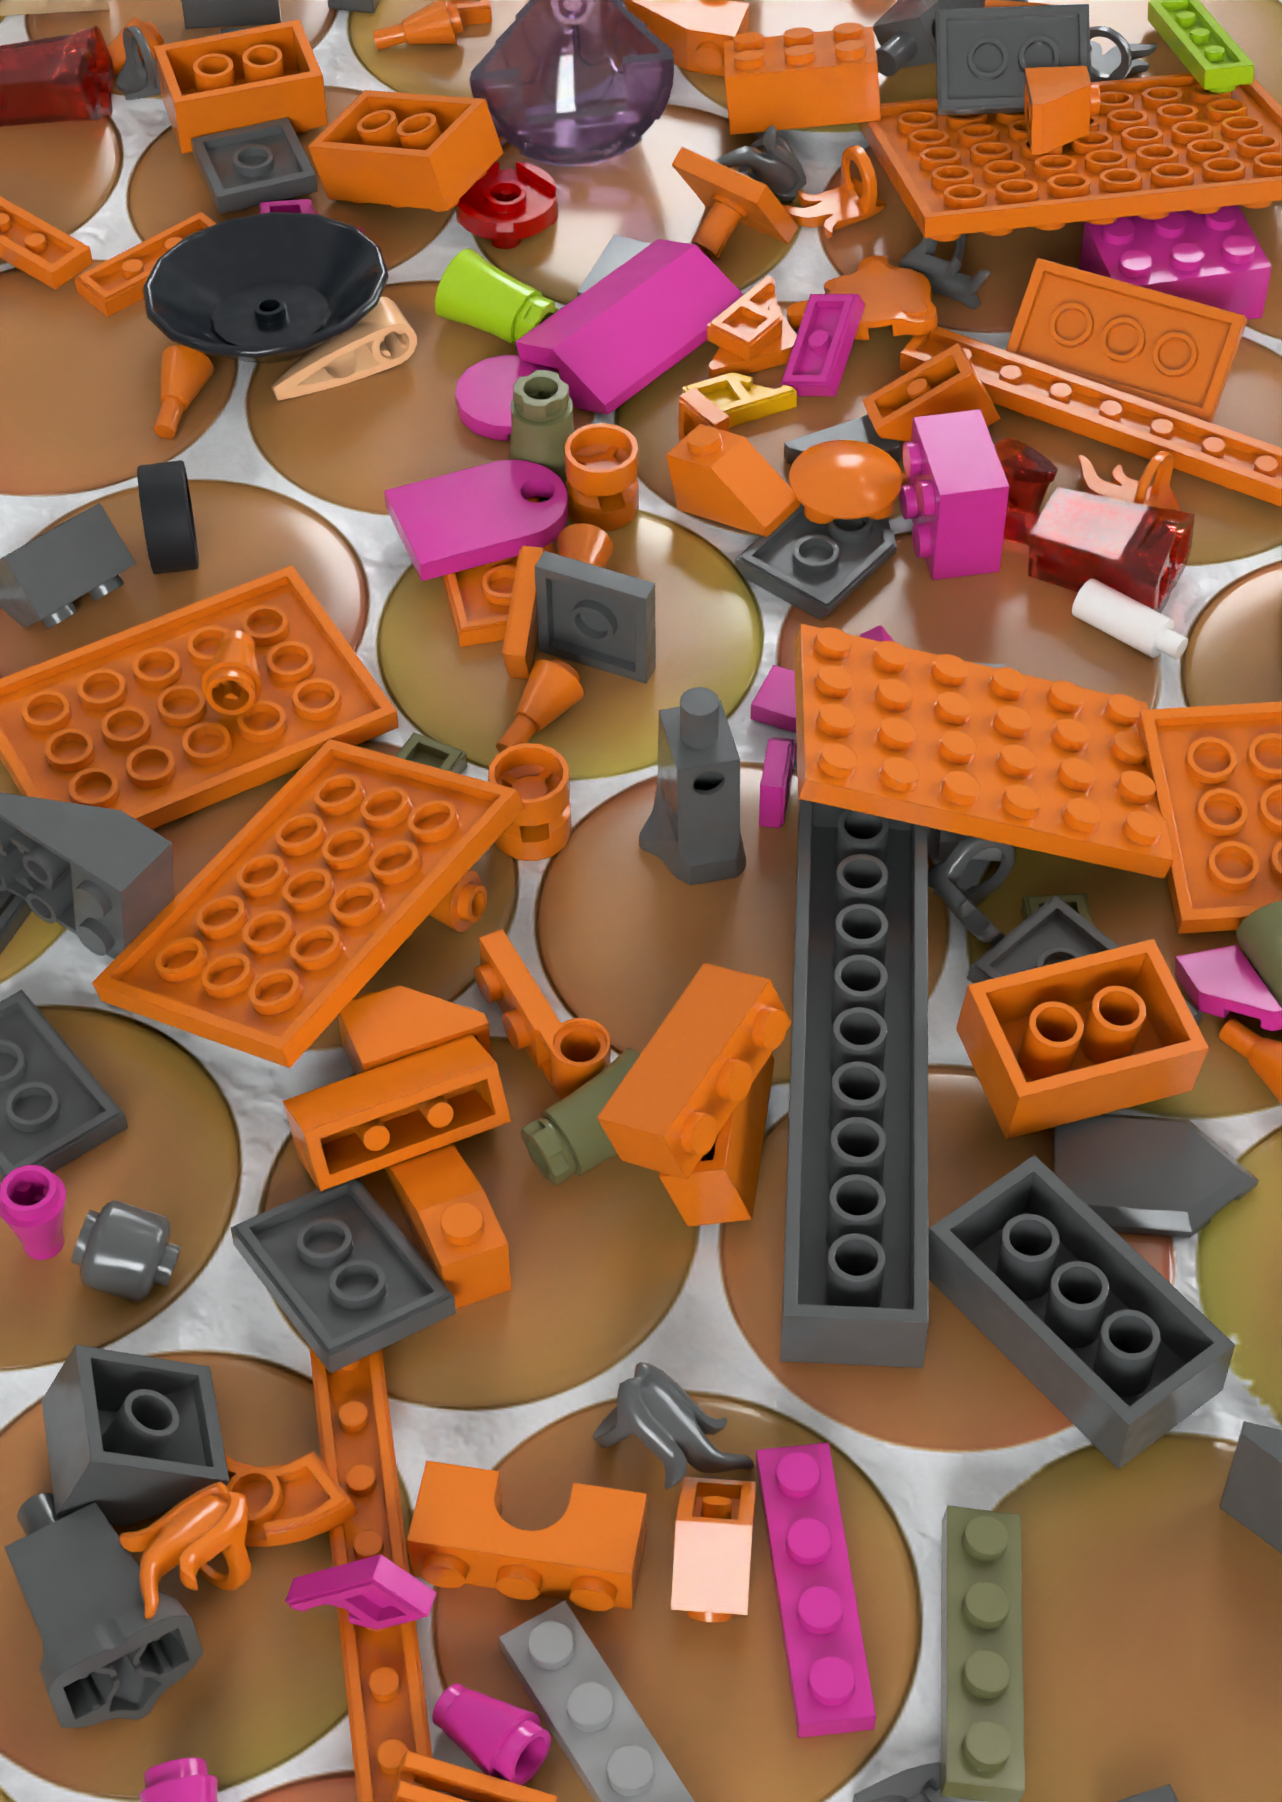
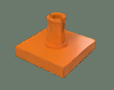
[671,147,798,259]

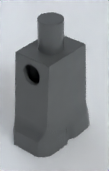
[872,0,1009,76]
[639,687,746,885]
[4,1493,203,1728]

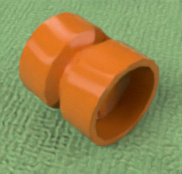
[564,423,639,532]
[488,743,571,861]

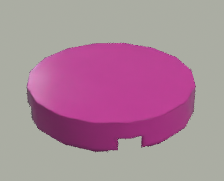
[455,355,561,441]

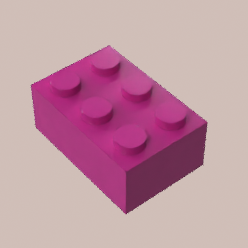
[1079,205,1272,320]

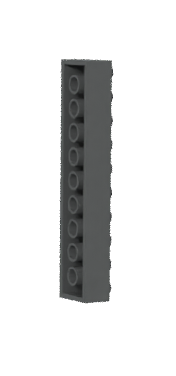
[780,799,929,1368]

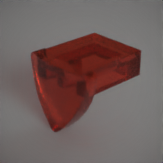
[994,438,1058,531]

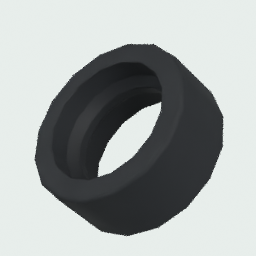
[137,460,199,574]

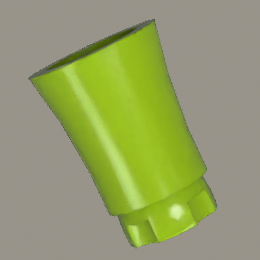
[435,248,559,345]

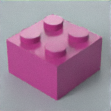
[899,409,1009,580]

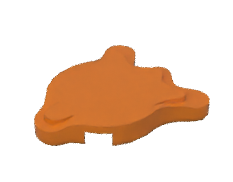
[786,255,938,340]

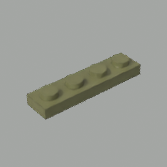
[940,1505,1025,1802]

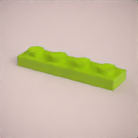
[1147,0,1254,93]

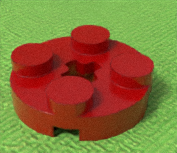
[455,162,558,249]

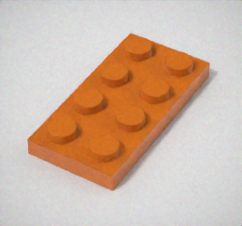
[1006,258,1247,423]

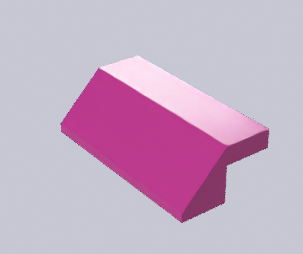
[515,239,744,415]

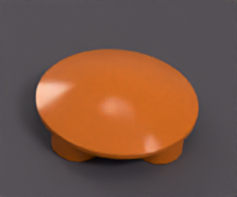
[789,440,902,524]

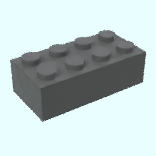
[929,1155,1235,1469]

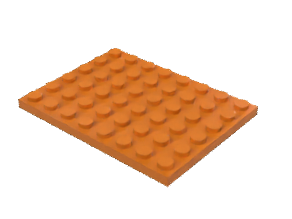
[858,73,1282,242]

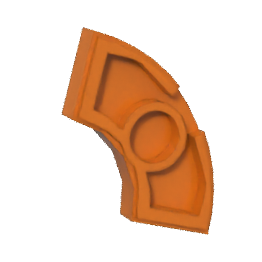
[225,1451,358,1547]

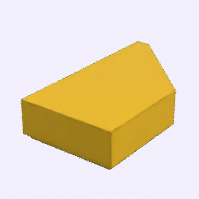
[683,372,797,428]

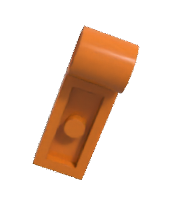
[474,929,611,1100]

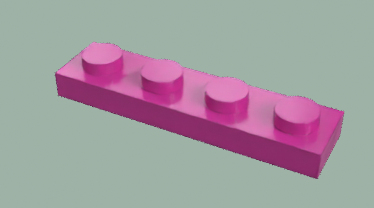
[756,1442,876,1738]

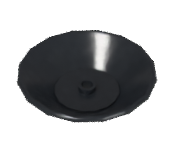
[142,212,389,364]

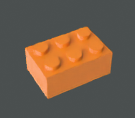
[154,19,328,154]
[724,22,881,135]
[308,90,504,212]
[956,939,1209,1140]

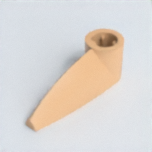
[271,296,417,401]

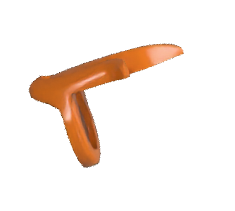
[782,145,886,238]
[1078,451,1180,534]
[119,1482,251,1619]

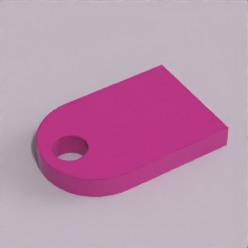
[384,460,568,581]

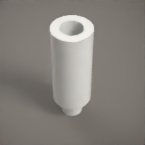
[1072,578,1188,659]

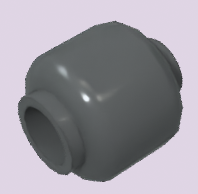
[71,1200,181,1302]

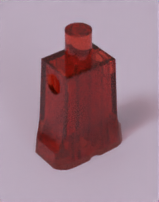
[0,26,113,127]
[1003,487,1195,613]

